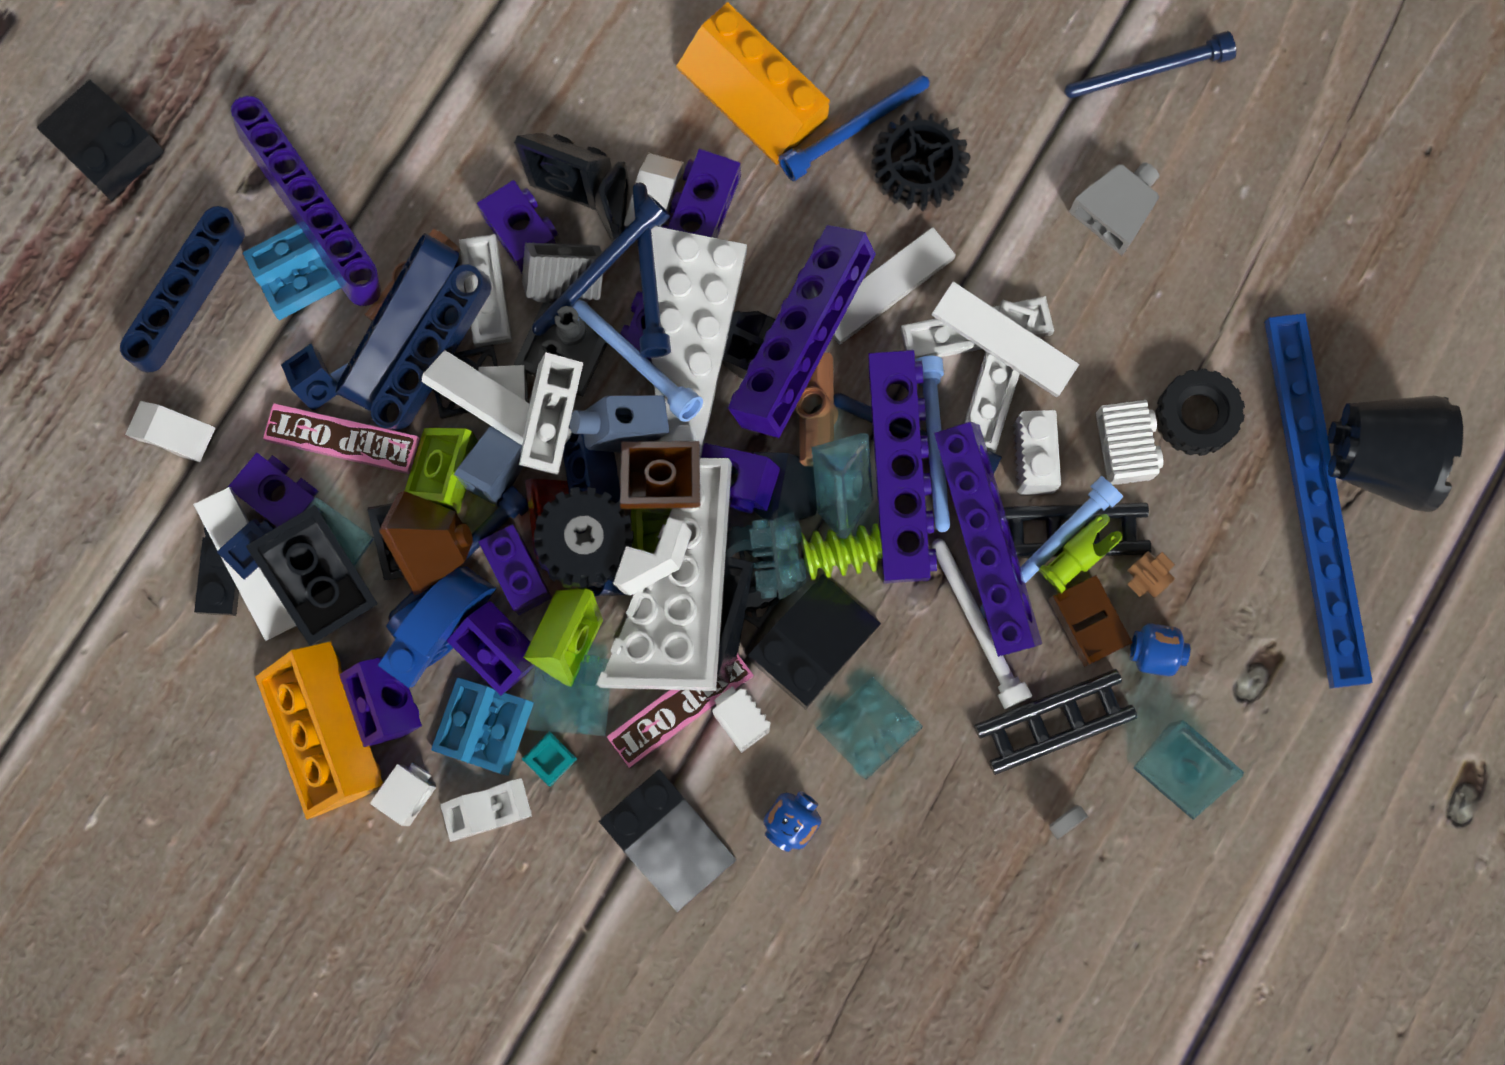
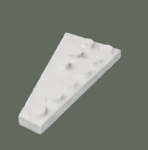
[651,226,747,458]
[596,458,732,691]

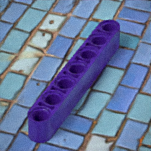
[231,96,381,306]

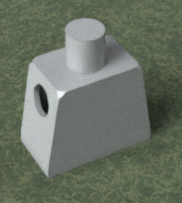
[1069,163,1159,256]

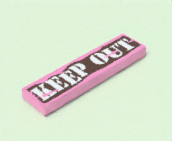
[263,403,420,474]
[607,654,754,768]

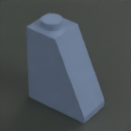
[454,426,524,507]

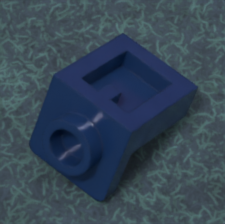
[281,343,338,410]
[216,519,275,580]

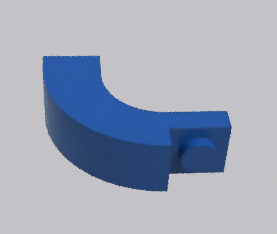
[378,566,496,688]

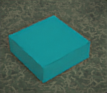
[522,731,578,787]

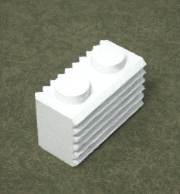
[1096,400,1163,485]
[1013,410,1061,495]
[712,686,770,753]

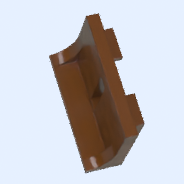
[1048,575,1133,667]

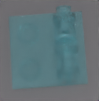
[749,512,806,599]
[529,655,610,736]
[816,677,923,780]

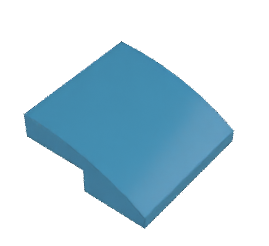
[243,224,341,321]
[431,677,534,776]

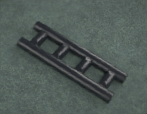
[1003,503,1151,558]
[974,669,1138,775]

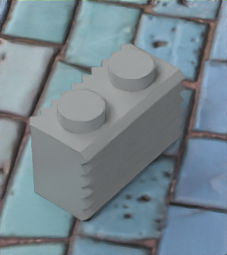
[522,243,603,303]

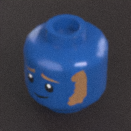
[1130,623,1190,677]
[763,791,822,852]

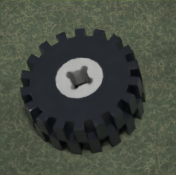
[534,487,633,589]

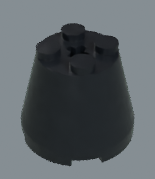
[1328,395,1463,512]

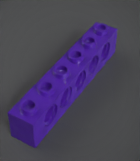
[620,149,741,363]
[728,225,876,438]
[868,350,937,584]
[934,422,1042,657]

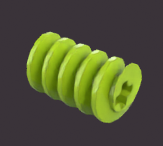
[801,523,882,580]

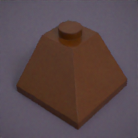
[620,441,700,509]
[379,491,473,595]

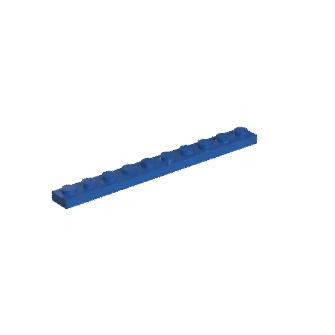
[1264,313,1373,689]

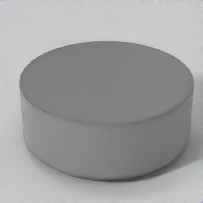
[1049,805,1089,840]

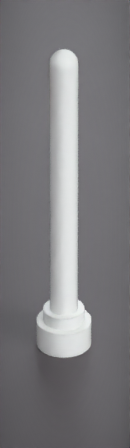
[931,538,1032,709]

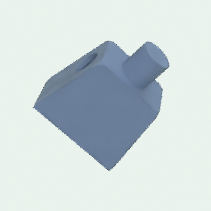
[569,395,669,453]

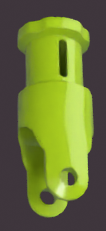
[1039,514,1122,593]

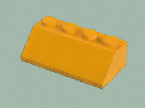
[677,2,830,165]
[255,641,383,820]

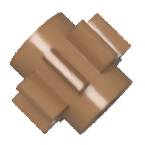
[1127,551,1175,598]

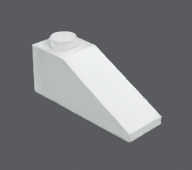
[519,352,583,474]

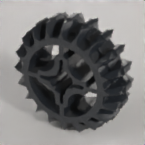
[871,111,970,212]

